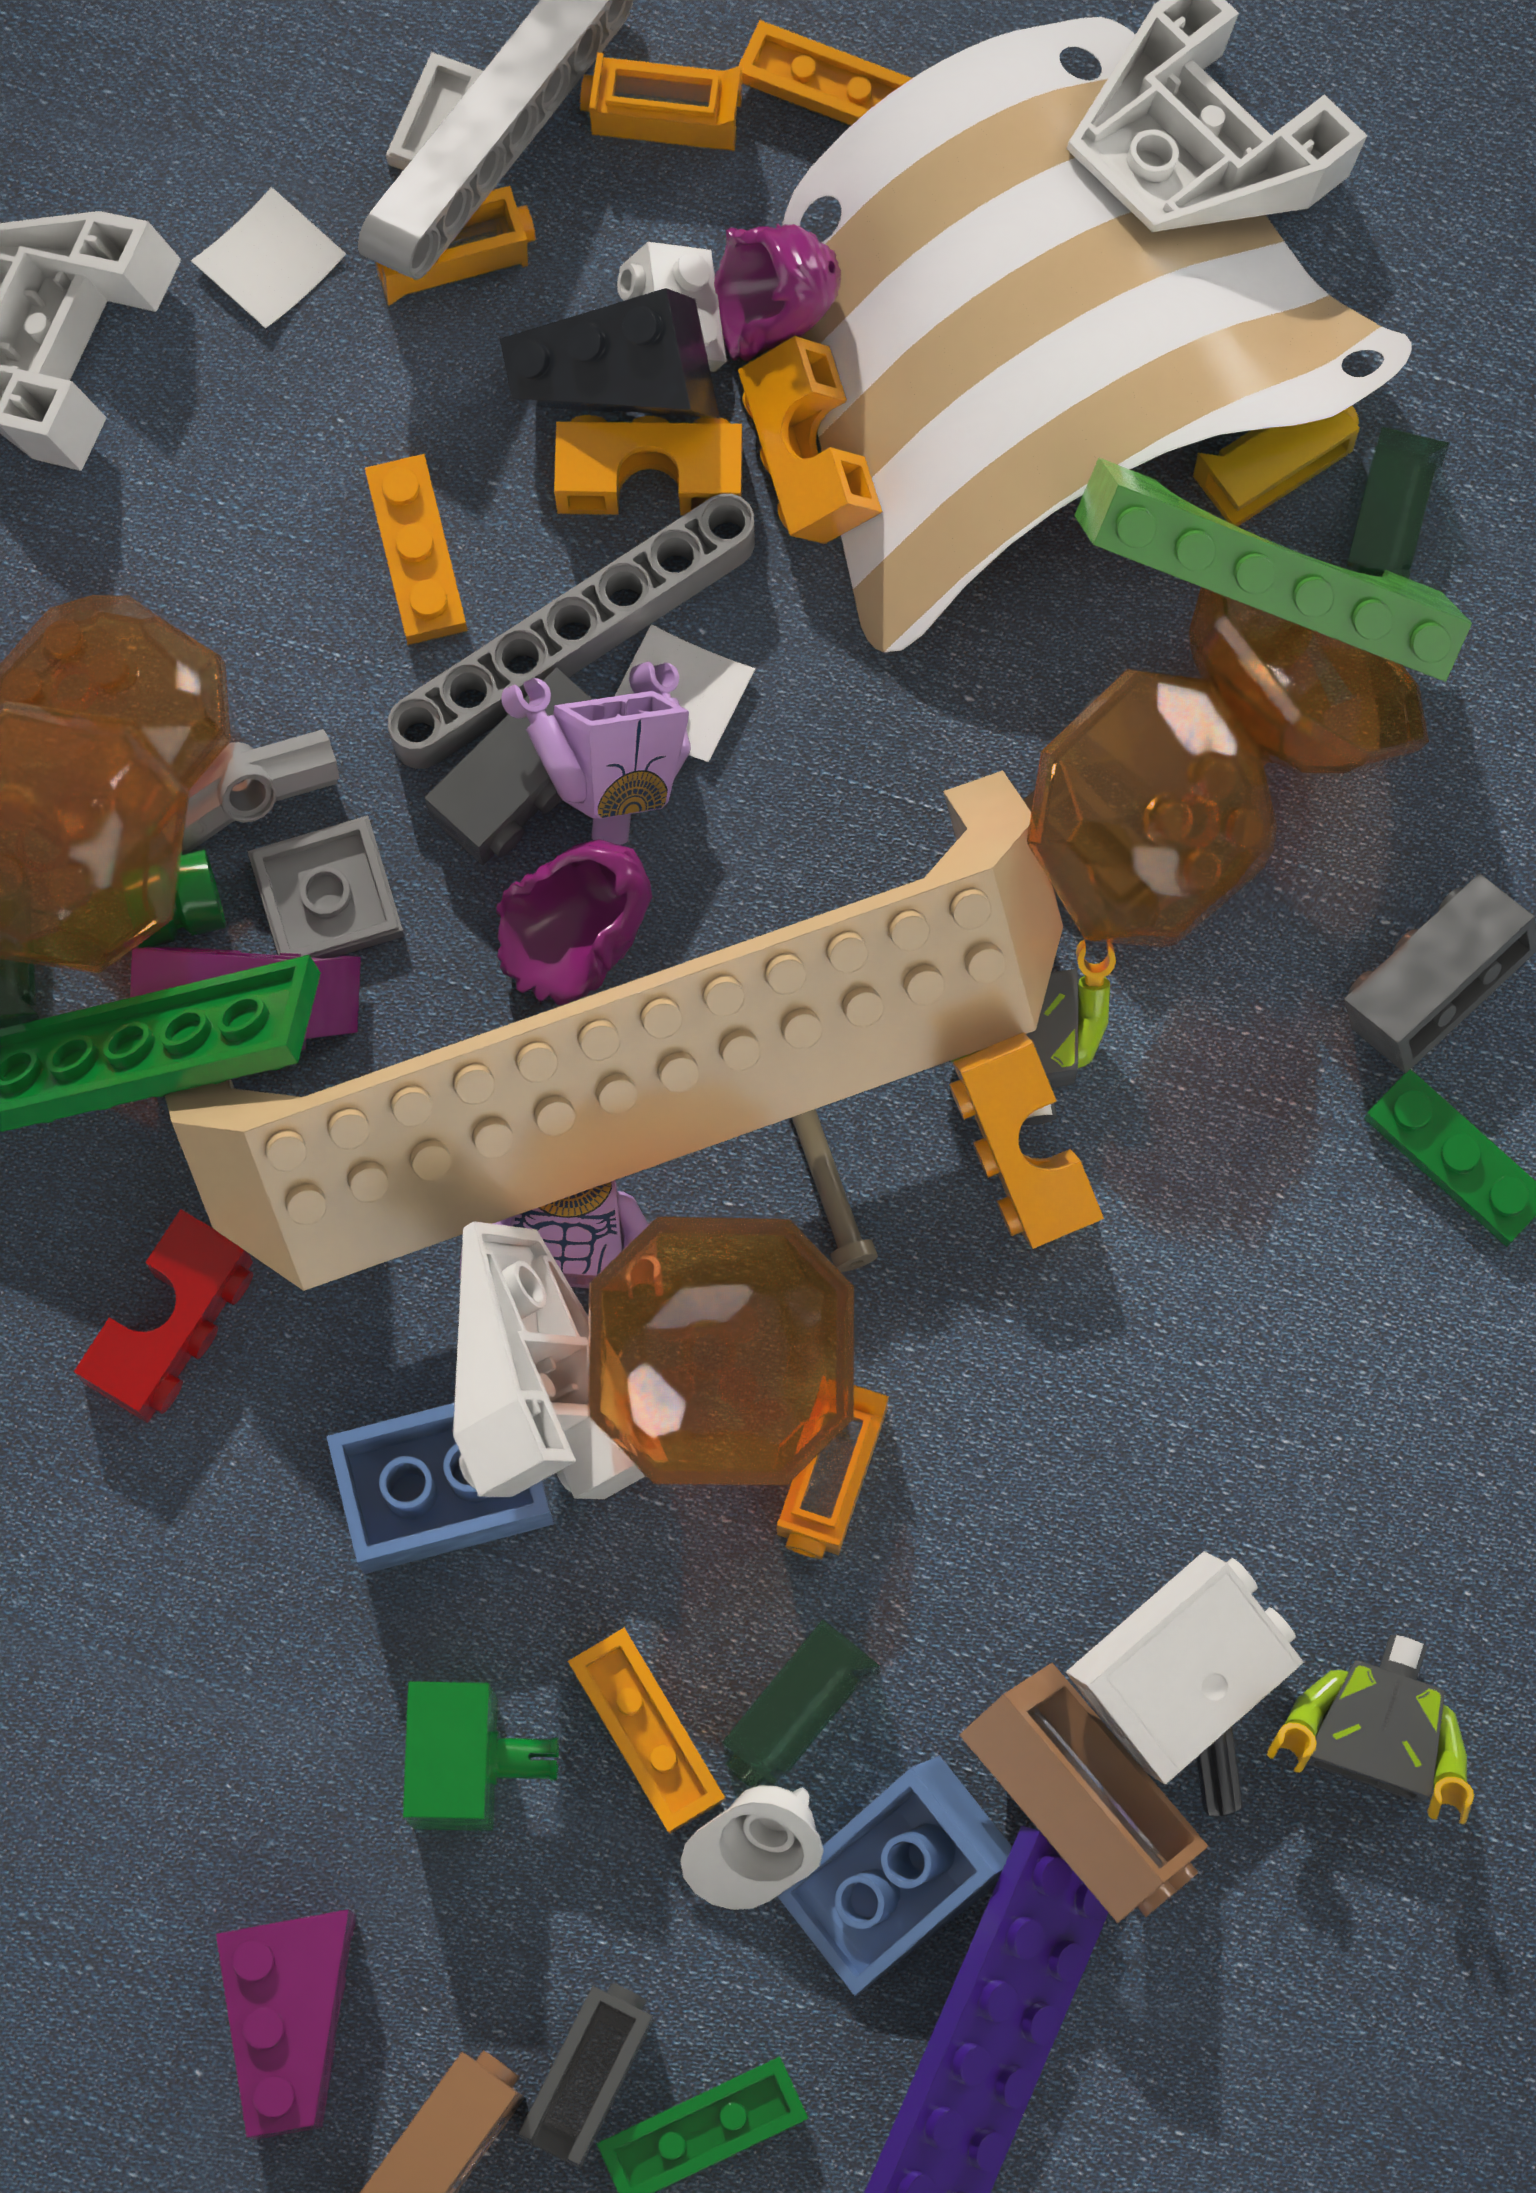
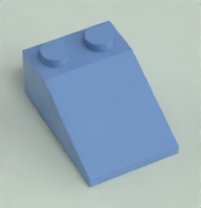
[777,1756,1012,1996]

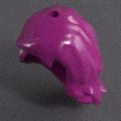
[714,224,841,361]
[496,839,652,1006]

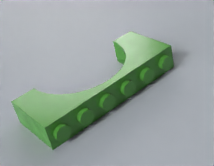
[1074,458,1472,682]

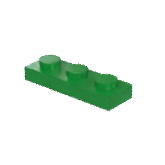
[1364,1069,1536,1247]
[596,2056,809,2193]

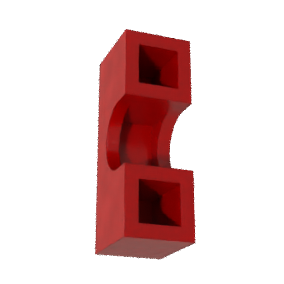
[73,1209,253,1423]

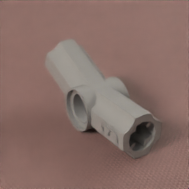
[147,729,340,856]

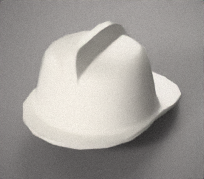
[680,1785,824,1910]

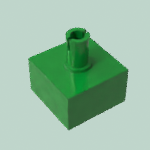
[403,1681,559,1831]

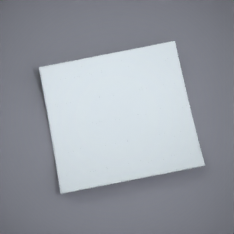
[191,187,346,328]
[615,624,755,762]

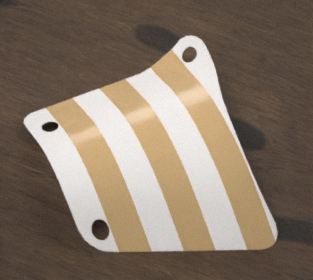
[782,17,1411,652]

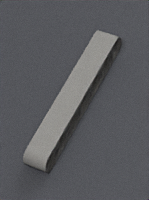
[358,0,633,280]
[388,494,755,769]

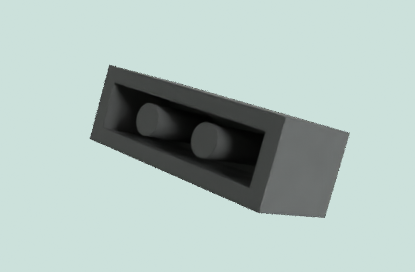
[424,667,592,866]
[1344,873,1536,1074]

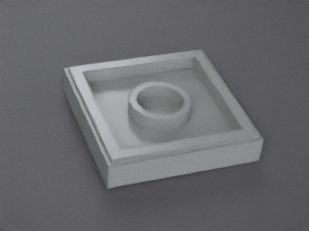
[248,815,405,959]

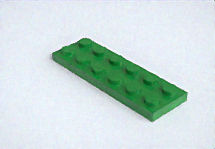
[0,955,321,1133]

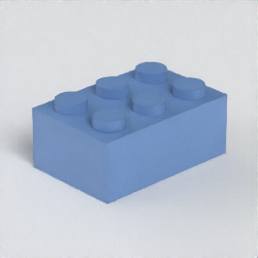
[326,1403,554,1574]

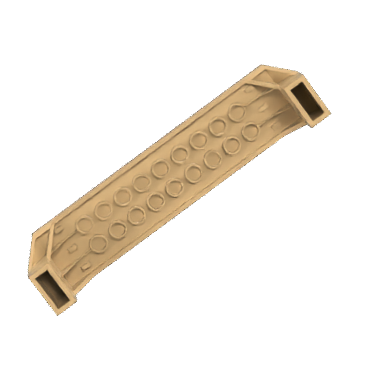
[165,770,1063,1291]

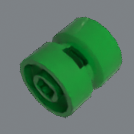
[118,849,226,948]

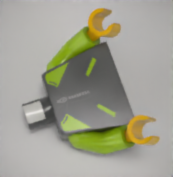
[950,940,1116,1125]
[1267,1635,1474,1824]

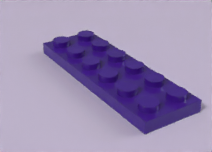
[864,1825,1109,2193]

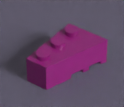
[130,946,361,1050]
[216,1909,356,2140]

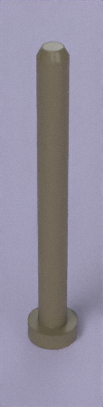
[792,1109,878,1272]

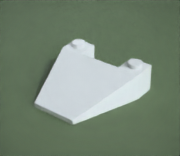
[1066,0,1367,232]
[0,211,181,471]
[453,1221,667,1499]

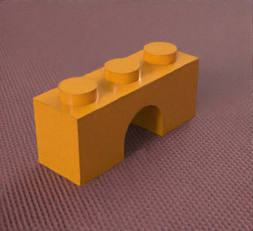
[738,336,882,544]
[554,415,743,515]
[949,1032,1104,1249]

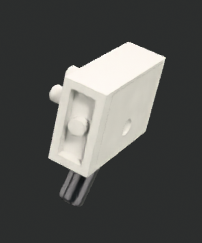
[1066,1551,1304,1816]

